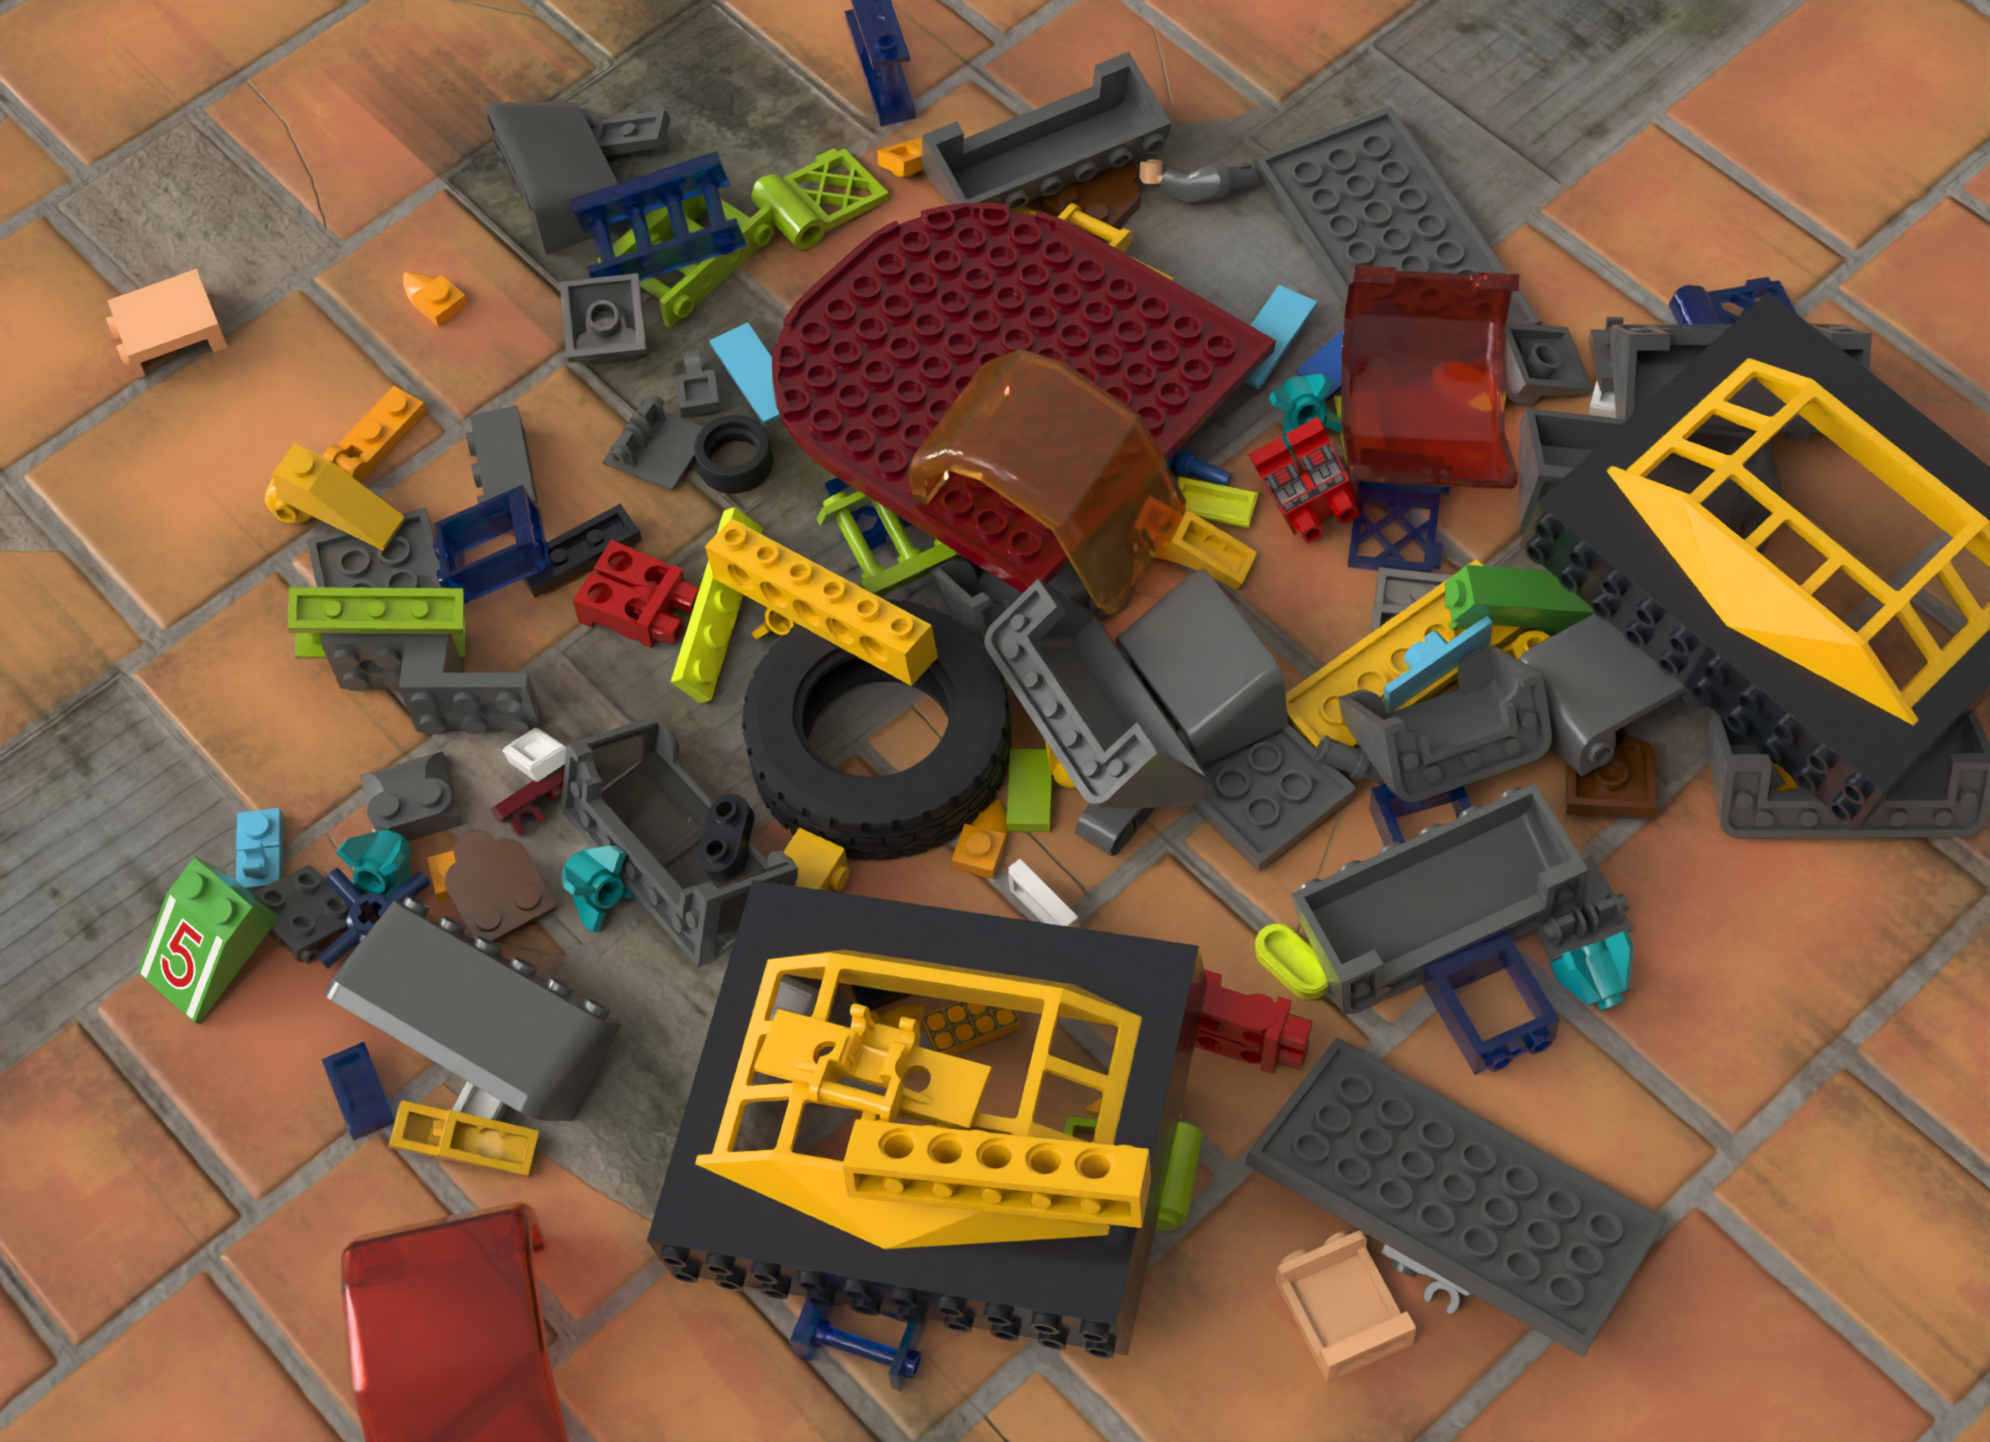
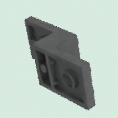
[321,633,543,734]

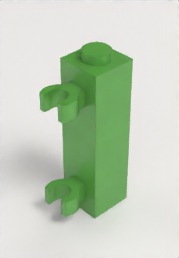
[1444,565,1594,636]

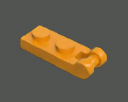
[323,386,427,482]

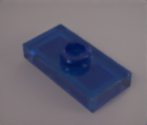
[321,1042,395,1141]

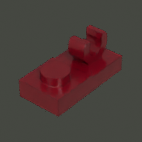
[490,764,565,836]

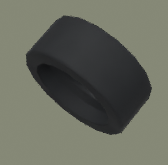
[694,415,773,494]

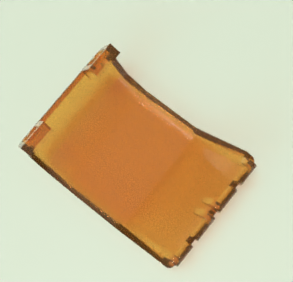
[909,349,1187,616]

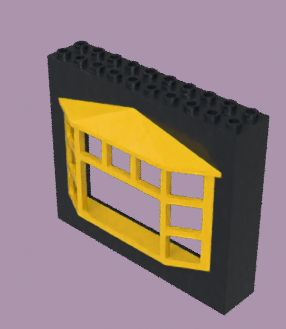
[1519,292,1990,831]
[647,880,1208,1358]

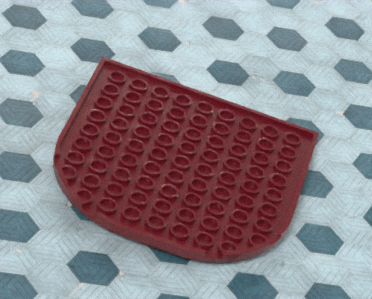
[772,203,1276,593]

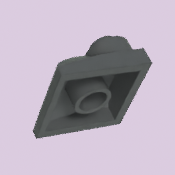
[560,273,647,364]
[1490,322,1593,406]
[360,751,462,841]

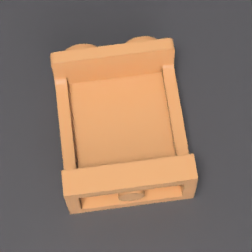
[106,269,228,379]
[1276,1230,1416,1383]

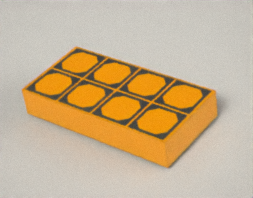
[921,1002,1022,1056]

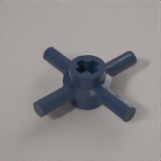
[316,868,431,969]

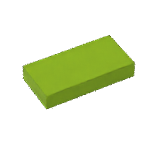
[1006,749,1053,832]

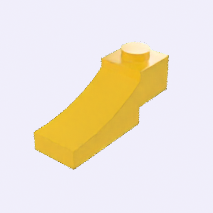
[1119,495,1257,590]
[388,1100,539,1177]

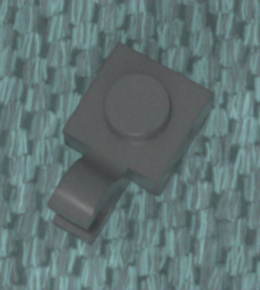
[675,348,721,417]

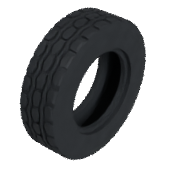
[742,599,1012,860]

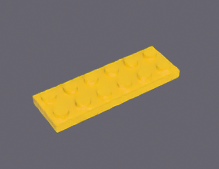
[1286,559,1528,749]

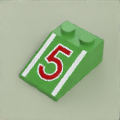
[137,857,279,1024]

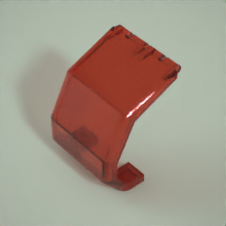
[1341,265,1520,490]
[341,1202,569,1442]

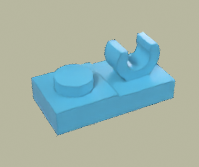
[236,808,284,893]

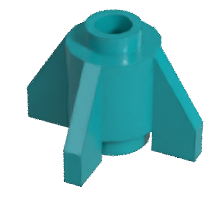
[1269,373,1345,451]
[335,830,413,897]
[562,845,637,932]
[1550,930,1634,1011]

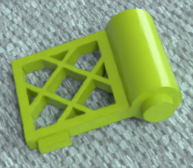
[751,148,889,251]
[1064,1116,1203,1231]

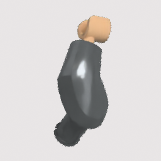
[1140,159,1257,205]

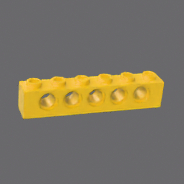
[705,519,938,686]
[842,1119,1151,1228]

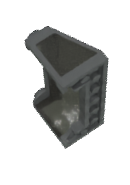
[561,716,798,967]

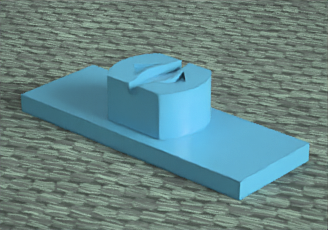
[1244,285,1317,389]
[709,322,781,426]
[1383,616,1493,713]

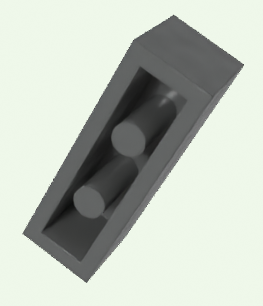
[466,405,542,534]

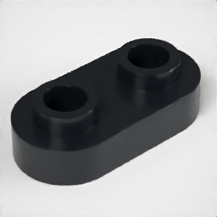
[697,794,755,880]

